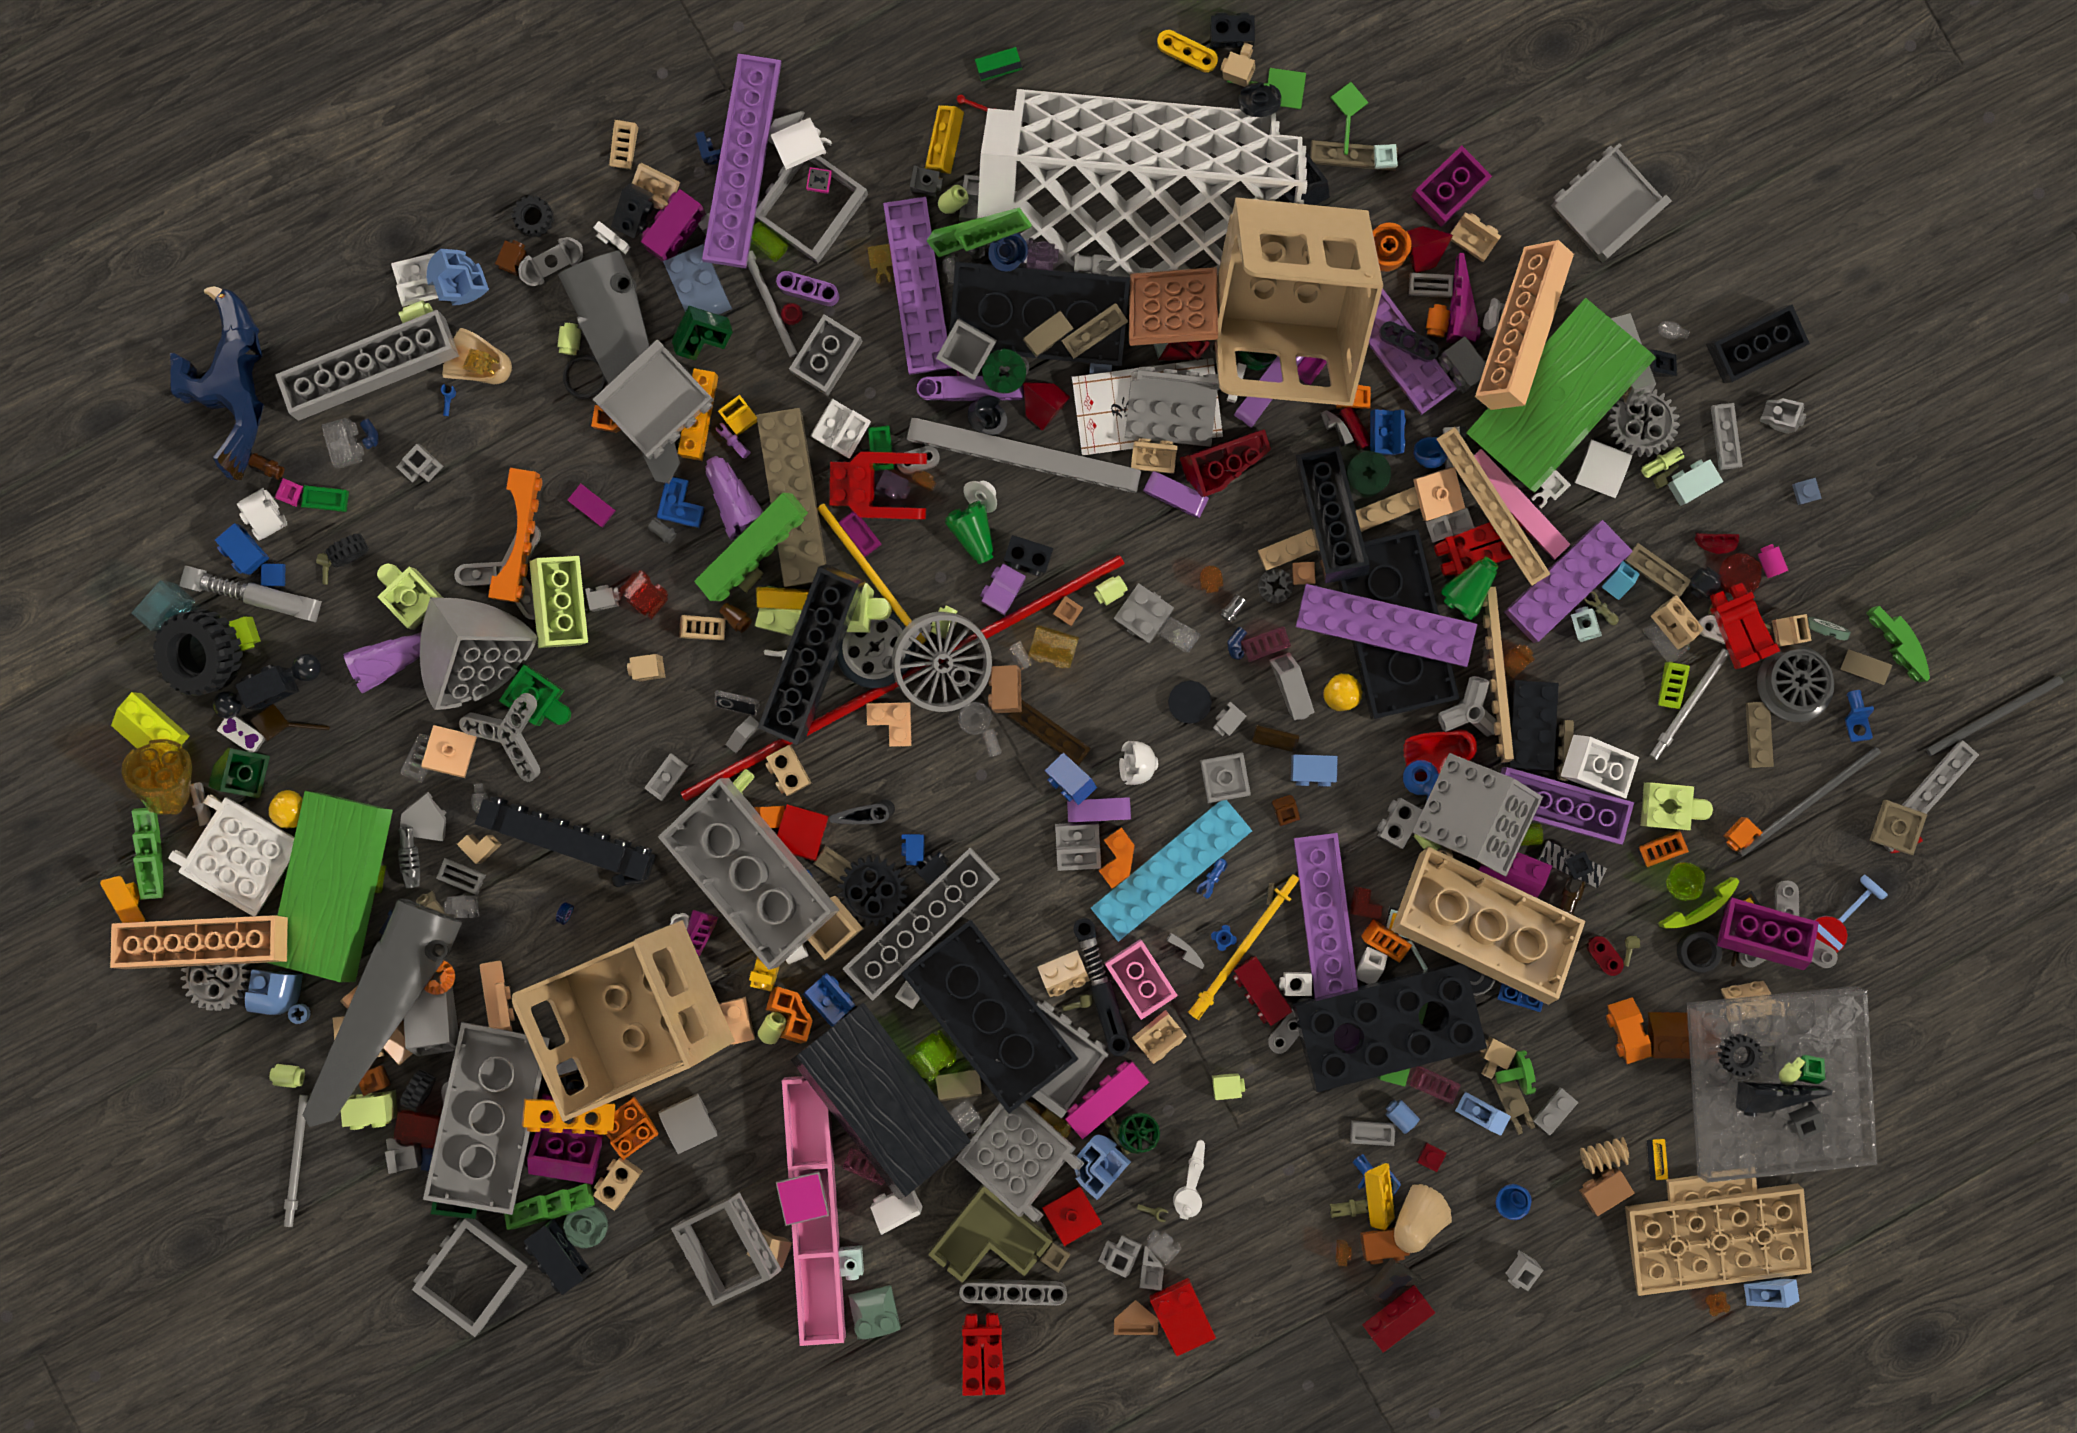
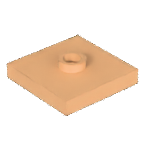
[1413,467,1465,521]
[421,725,477,778]

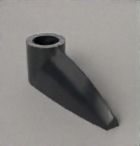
[830,799,895,824]

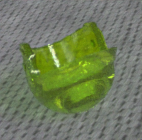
[1666,862,1705,901]

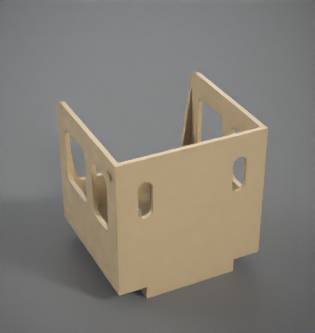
[1214,198,1383,406]
[512,920,735,1122]

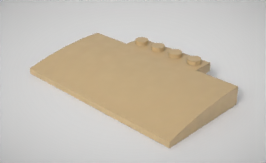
[1625,1168,1812,1296]

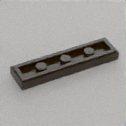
[1008,699,1091,766]

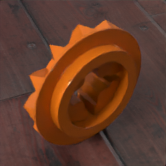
[424,961,455,995]

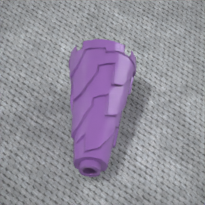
[705,456,763,541]
[343,632,421,693]

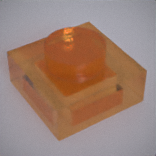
[912,471,936,491]
[1335,1240,1351,1266]

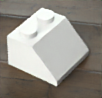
[870,1191,923,1235]

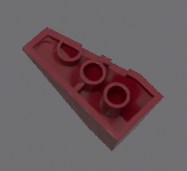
[1180,429,1271,497]

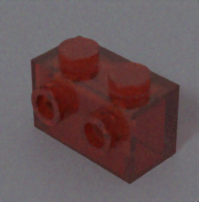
[394,1109,441,1148]

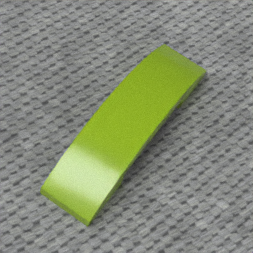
[1658,877,1739,928]

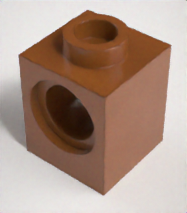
[359,1065,391,1096]

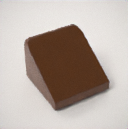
[1272,795,1301,826]

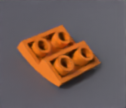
[606,1096,659,1160]

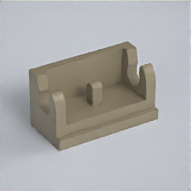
[935,1070,983,1102]

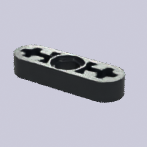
[1379,321,1439,362]

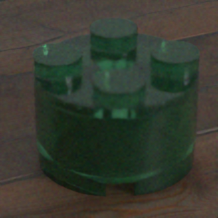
[1345,451,1391,498]

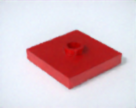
[1042,1185,1102,1246]

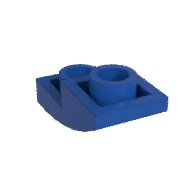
[1498,983,1543,1012]

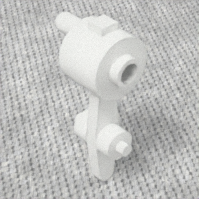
[1173,1140,1205,1220]

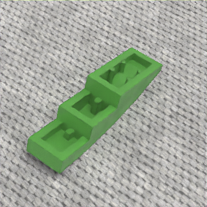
[131,807,164,899]
[504,1183,595,1230]

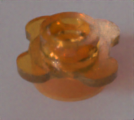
[1705,1291,1730,1316]

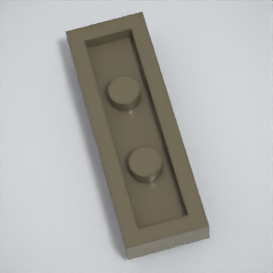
[1061,303,1128,359]
[1624,543,1691,598]
[1746,702,1774,768]

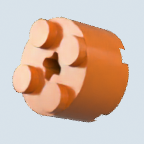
[1373,223,1411,271]

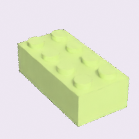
[529,556,588,648]

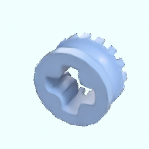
[288,1004,311,1024]

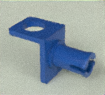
[1845,690,1874,742]
[1353,1154,1401,1196]

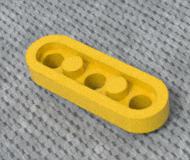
[1157,30,1218,72]

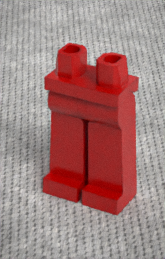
[1434,522,1513,576]
[1710,583,1780,669]
[962,1313,1006,1396]

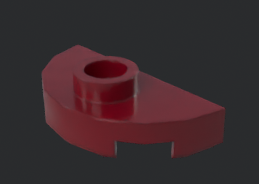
[1695,534,1739,554]

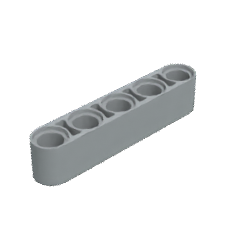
[959,1279,1067,1306]

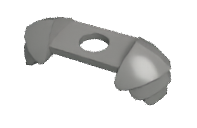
[518,237,583,286]

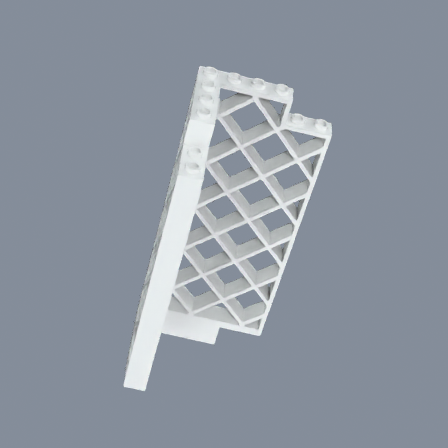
[977,89,1307,277]

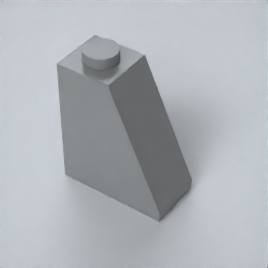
[1269,652,1315,720]

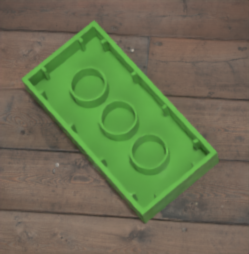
[1466,298,1656,492]
[268,791,393,982]

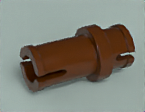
[248,453,285,479]

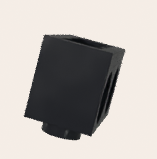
[1210,12,1255,48]
[1004,535,1053,577]

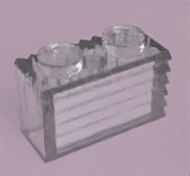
[321,418,364,469]

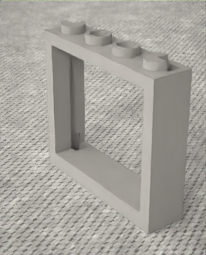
[755,156,868,264]
[671,1192,781,1306]
[412,1218,532,1337]

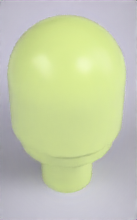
[1779,1057,1805,1085]

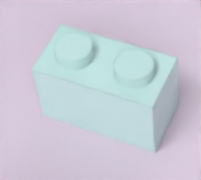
[1667,459,1723,506]

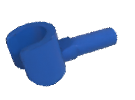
[441,384,456,416]

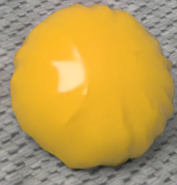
[1323,673,1363,711]
[269,790,303,829]

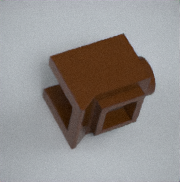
[495,240,527,277]

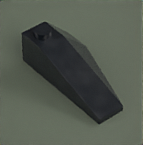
[1736,1081,1832,1116]

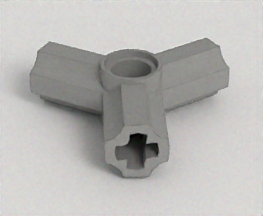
[1437,676,1497,737]

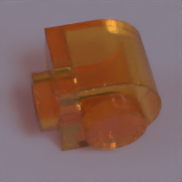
[1199,566,1223,593]

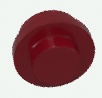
[781,303,803,325]

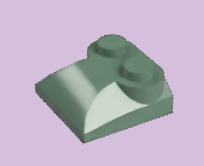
[848,1285,901,1339]

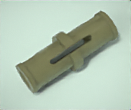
[1329,1199,1369,1218]

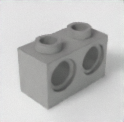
[1377,798,1423,849]

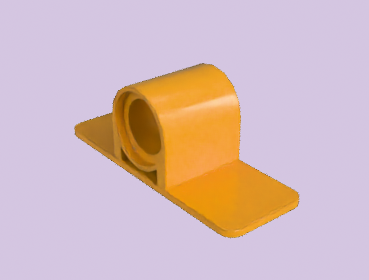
[100,876,145,923]

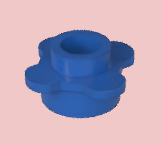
[1211,925,1237,951]

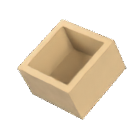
[808,896,863,960]

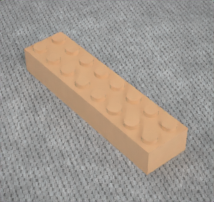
[1475,240,1574,410]
[110,915,288,969]

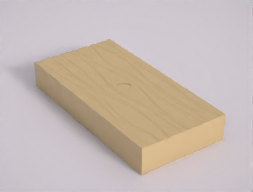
[1391,847,1585,1005]

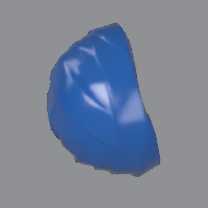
[1413,437,1448,468]
[1496,1184,1532,1220]

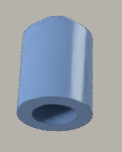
[1385,1099,1420,1134]

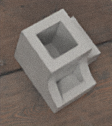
[396,444,444,482]
[385,1135,422,1174]
[1099,1235,1142,1278]

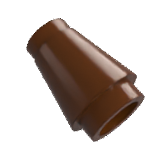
[719,602,752,633]

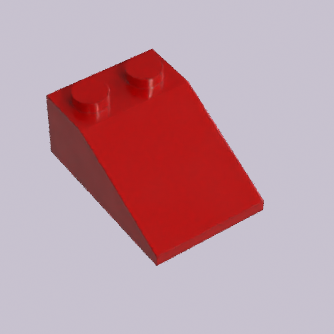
[1149,1278,1216,1356]

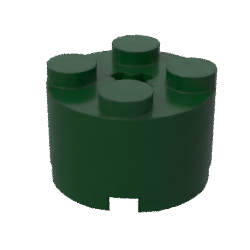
[982,349,1027,394]

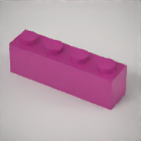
[1065,1060,1149,1139]

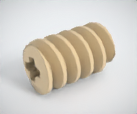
[1580,1137,1629,1174]

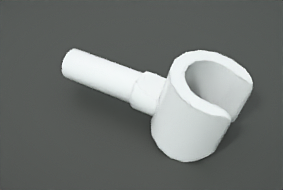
[764,650,787,659]

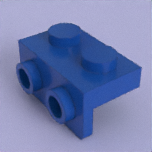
[1370,409,1406,455]
[803,973,855,1027]

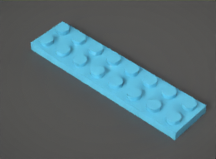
[1091,800,1252,942]

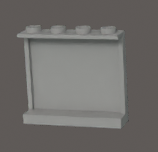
[1551,143,1672,263]
[593,339,714,459]
[996,1001,1109,1118]

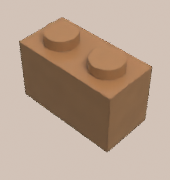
[988,665,1022,713]
[1579,1168,1635,1216]

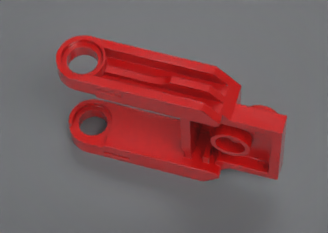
[830,452,927,519]

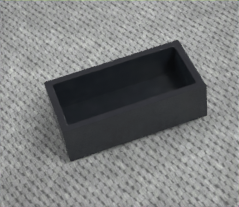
[1505,680,1559,770]

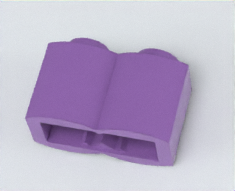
[980,564,1026,616]

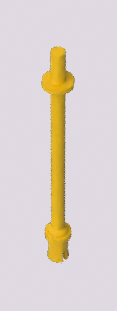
[1188,874,1299,1020]

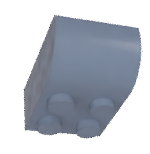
[663,244,732,315]

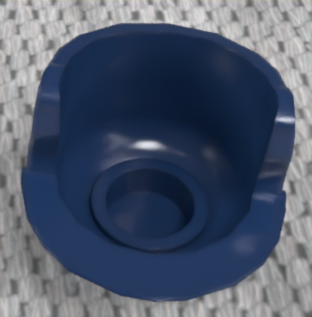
[988,233,1028,272]

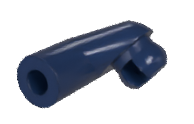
[360,418,378,449]
[1227,627,1247,660]

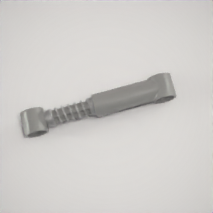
[179,566,322,622]

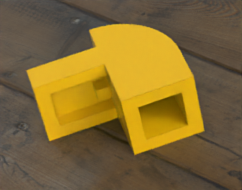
[749,957,779,991]

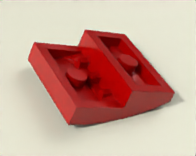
[777,804,829,861]

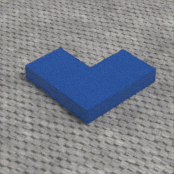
[657,477,705,528]

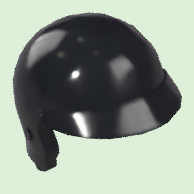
[967,396,1007,435]

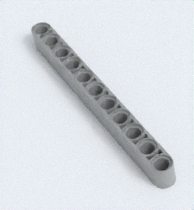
[907,418,1141,493]

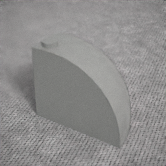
[420,597,538,710]

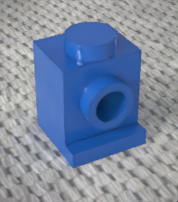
[902,834,924,865]

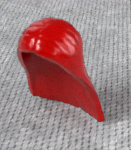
[1403,729,1477,782]

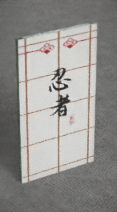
[1071,358,1223,455]

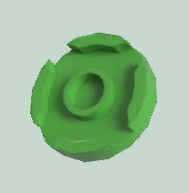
[1495,1050,1536,1095]

